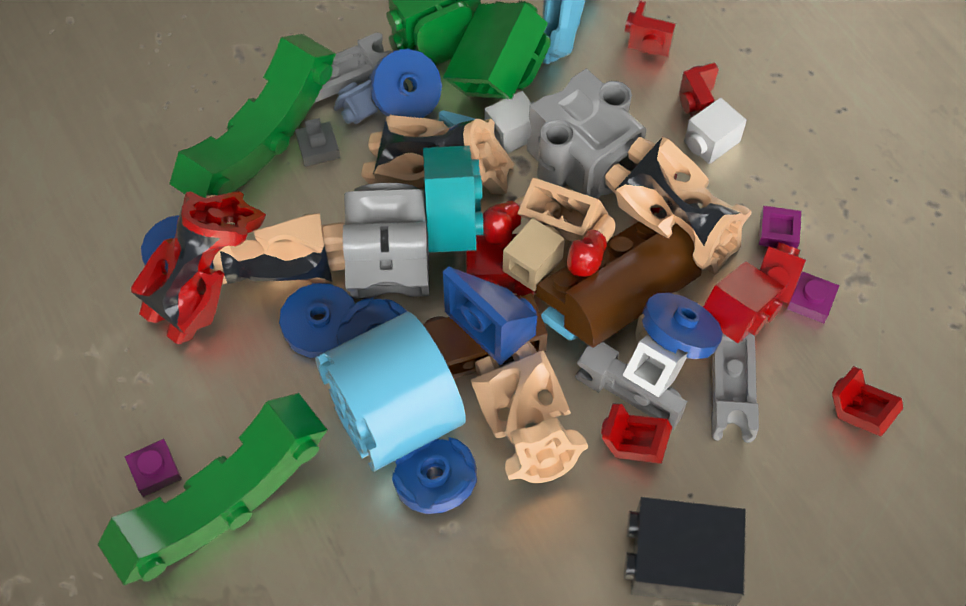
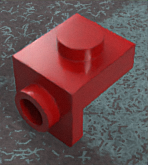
[624,0,676,57]
[679,63,719,118]
[760,243,806,304]
[832,366,904,437]
[601,403,672,464]

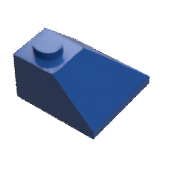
[443,267,537,365]

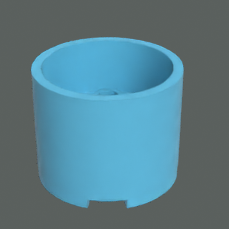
[315,312,466,472]

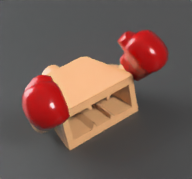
[483,177,616,276]

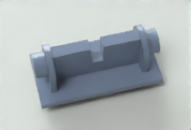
[334,73,409,124]

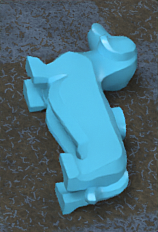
[543,0,585,65]

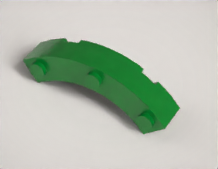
[169,34,336,198]
[97,393,328,585]

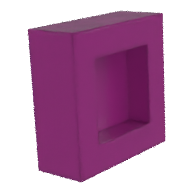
[758,206,802,248]
[787,271,840,324]
[124,439,182,497]

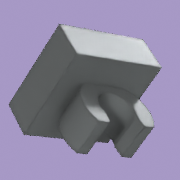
[295,118,340,167]

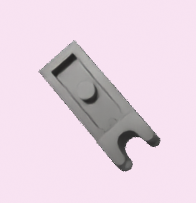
[314,33,393,103]
[711,333,759,443]
[575,342,687,430]

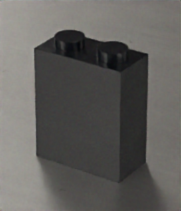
[624,497,746,606]

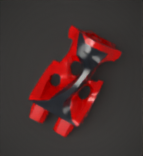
[131,191,266,344]

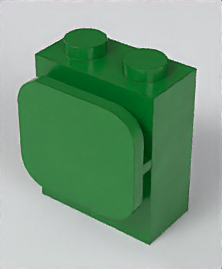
[386,0,481,66]
[443,1,551,99]

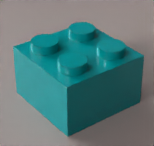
[423,146,483,253]

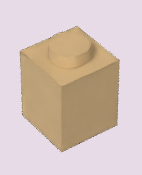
[503,218,565,292]

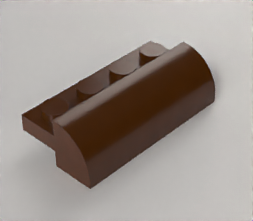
[536,221,702,348]

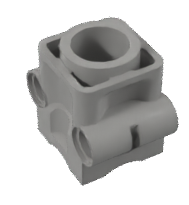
[527,68,646,199]
[343,183,430,299]

